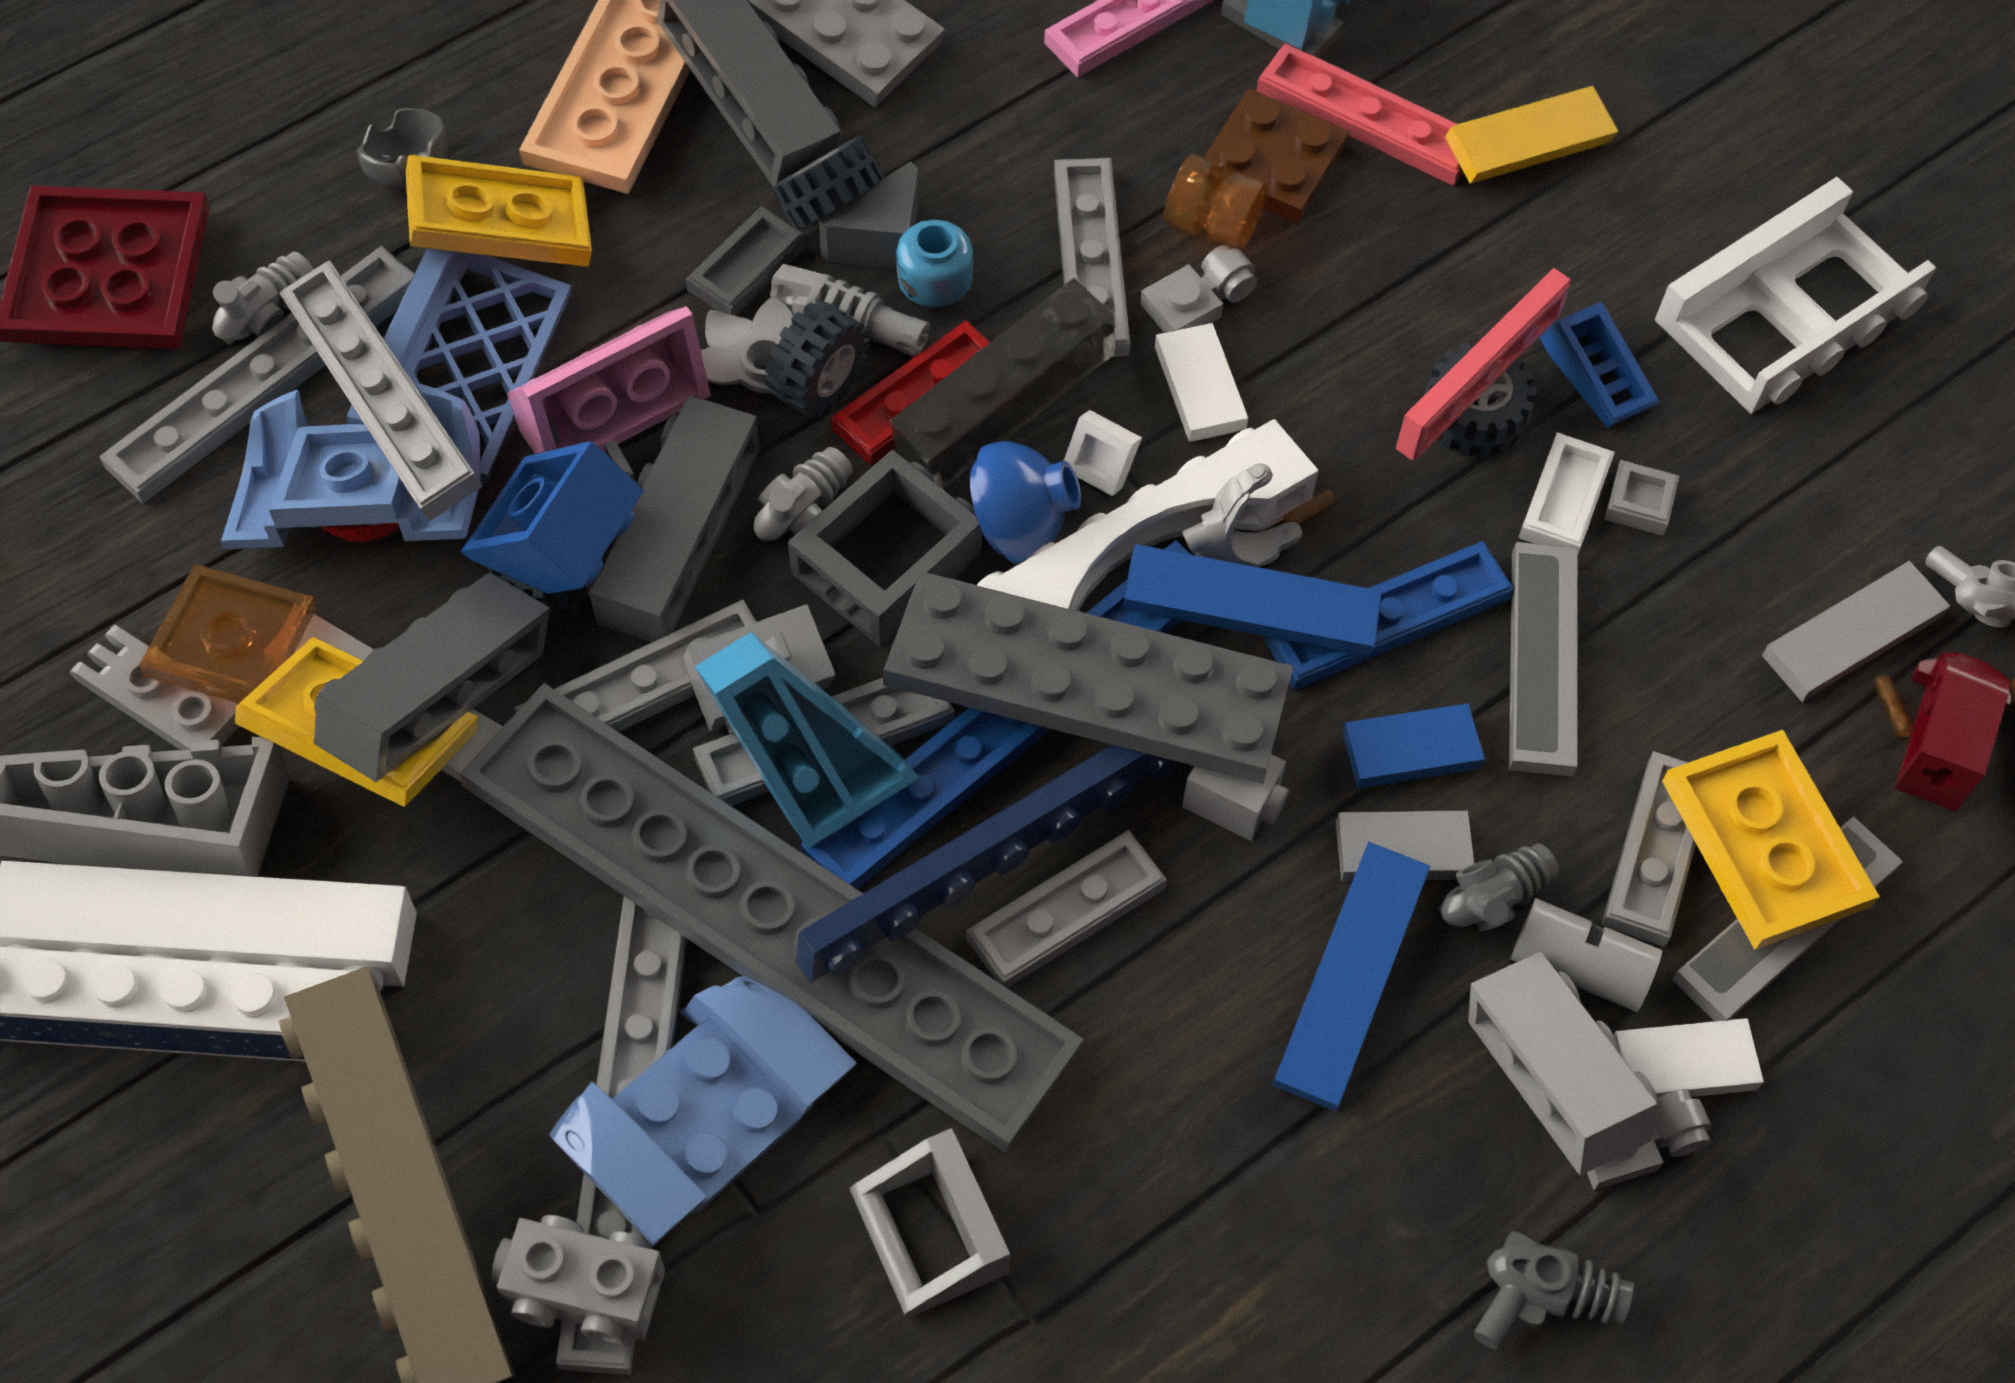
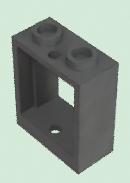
[788,450,982,647]

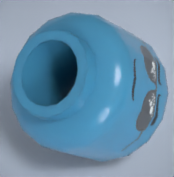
[896,219,973,308]

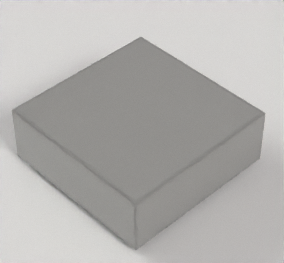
[1604,460,1680,536]

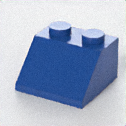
[461,441,645,594]

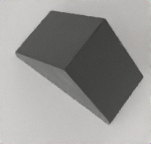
[819,162,918,269]

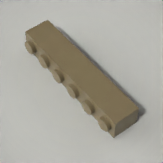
[279,966,516,1383]

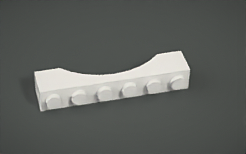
[977,419,1319,611]

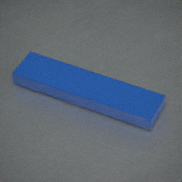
[1264,541,1514,691]
[1122,544,1382,656]
[1272,841,1430,1112]

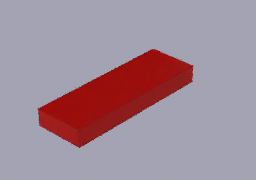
[831,320,1005,466]

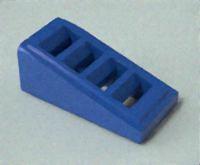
[1539,301,1660,428]

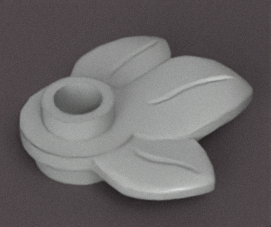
[701,297,794,393]

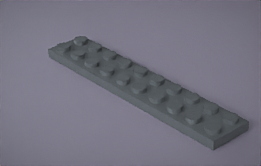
[460,683,1084,1153]

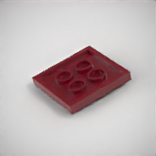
[0,186,210,349]

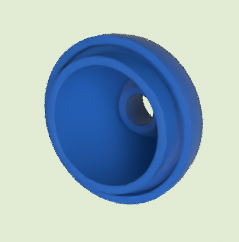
[970,441,1081,564]

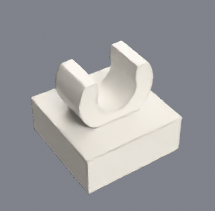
[1064,410,1142,496]

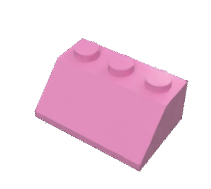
[507,307,711,454]

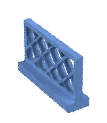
[347,248,571,484]

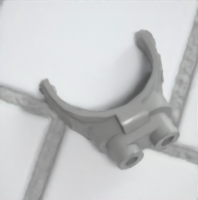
[1183,463,1302,567]

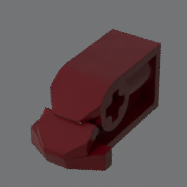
[1894,652,2012,812]

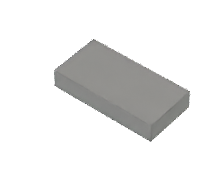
[1336,811,1474,881]

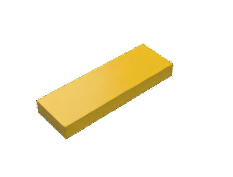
[1445,86,1619,184]

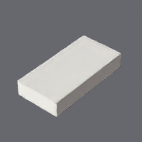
[1155,323,1248,442]
[1518,433,1615,556]
[1613,1018,1764,1098]

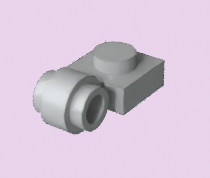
[1140,245,1257,333]
[1587,1089,1712,1190]

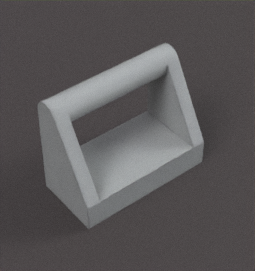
[850,1128,1010,1317]

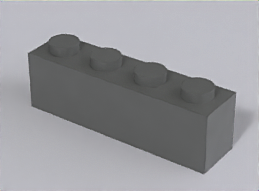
[656,0,841,187]
[586,395,760,642]
[314,572,550,782]

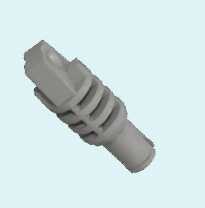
[771,264,930,358]

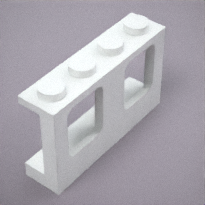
[1655,177,1936,414]

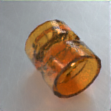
[1163,153,1268,252]

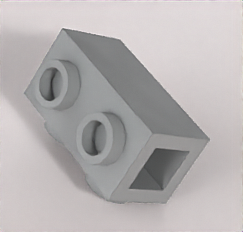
[492,1215,665,1344]

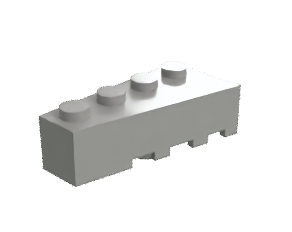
[0,737,290,877]

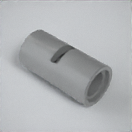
[1510,898,1662,1012]

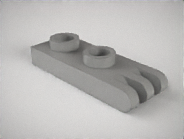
[70,625,239,750]

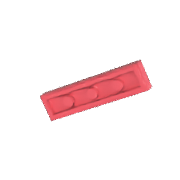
[1257,43,1463,186]
[1396,268,1571,461]

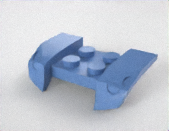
[221,383,480,549]
[549,976,856,1246]

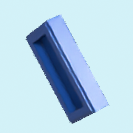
[1342,703,1485,789]

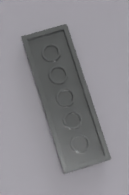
[883,571,1293,784]

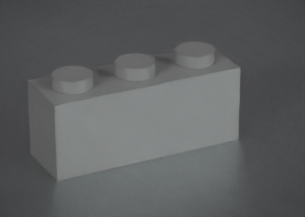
[1468,952,1658,1176]

